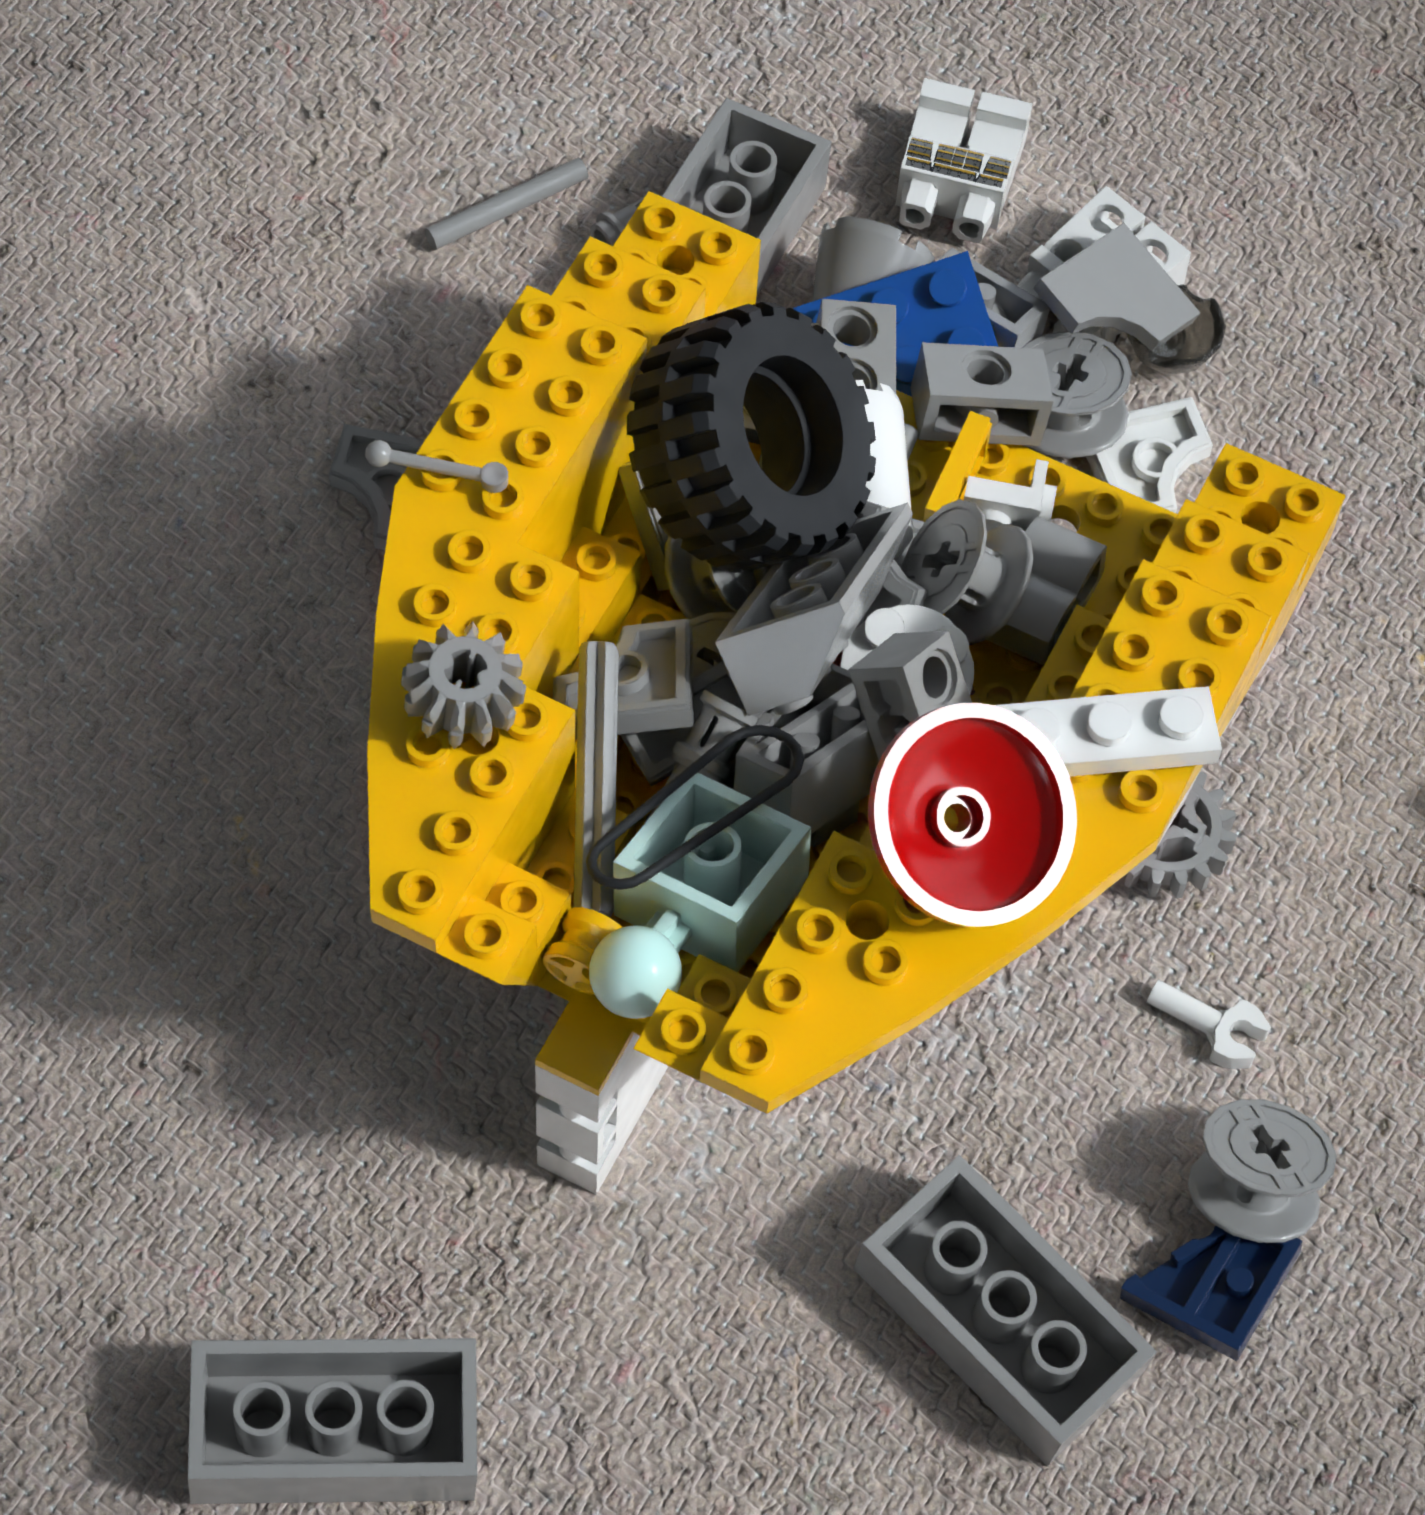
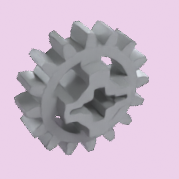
[1124,771,1237,898]

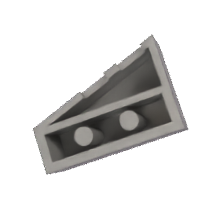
[734,664,879,834]

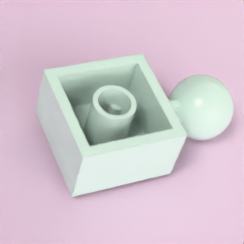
[589,773,811,1019]

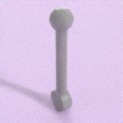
[365,440,508,493]

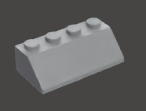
[715,502,913,716]

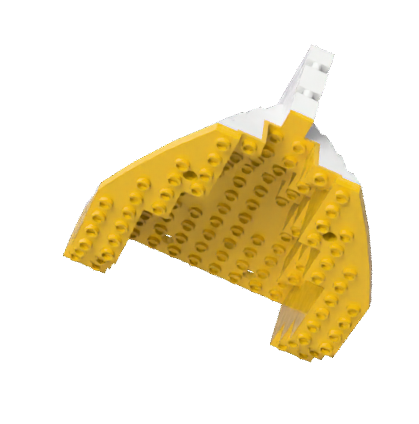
[367,191,1346,1195]

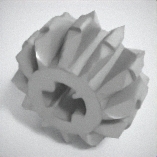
[401,621,526,749]

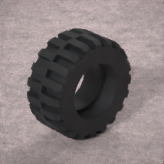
[627,302,876,571]

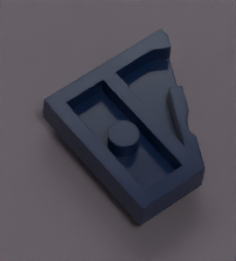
[1120,1225,1303,1361]

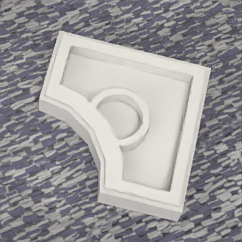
[1086,397,1213,513]

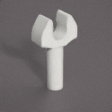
[1146,980,1271,1069]

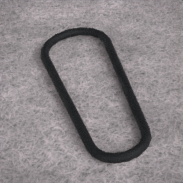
[586,725,804,890]

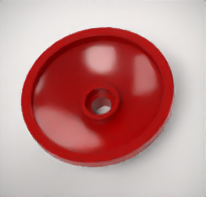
[868,703,1077,927]

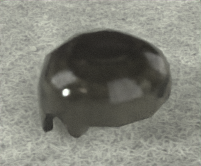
[1127,284,1226,375]

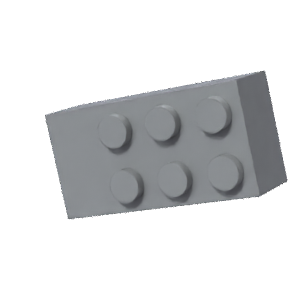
[662,98,832,298]
[853,1155,1157,1467]
[188,1338,477,1504]

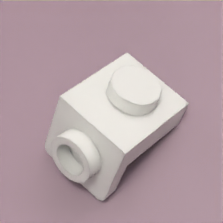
[964,459,1057,531]

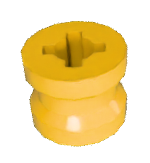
[543,907,622,995]

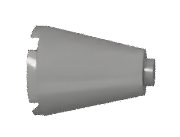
[812,216,935,301]

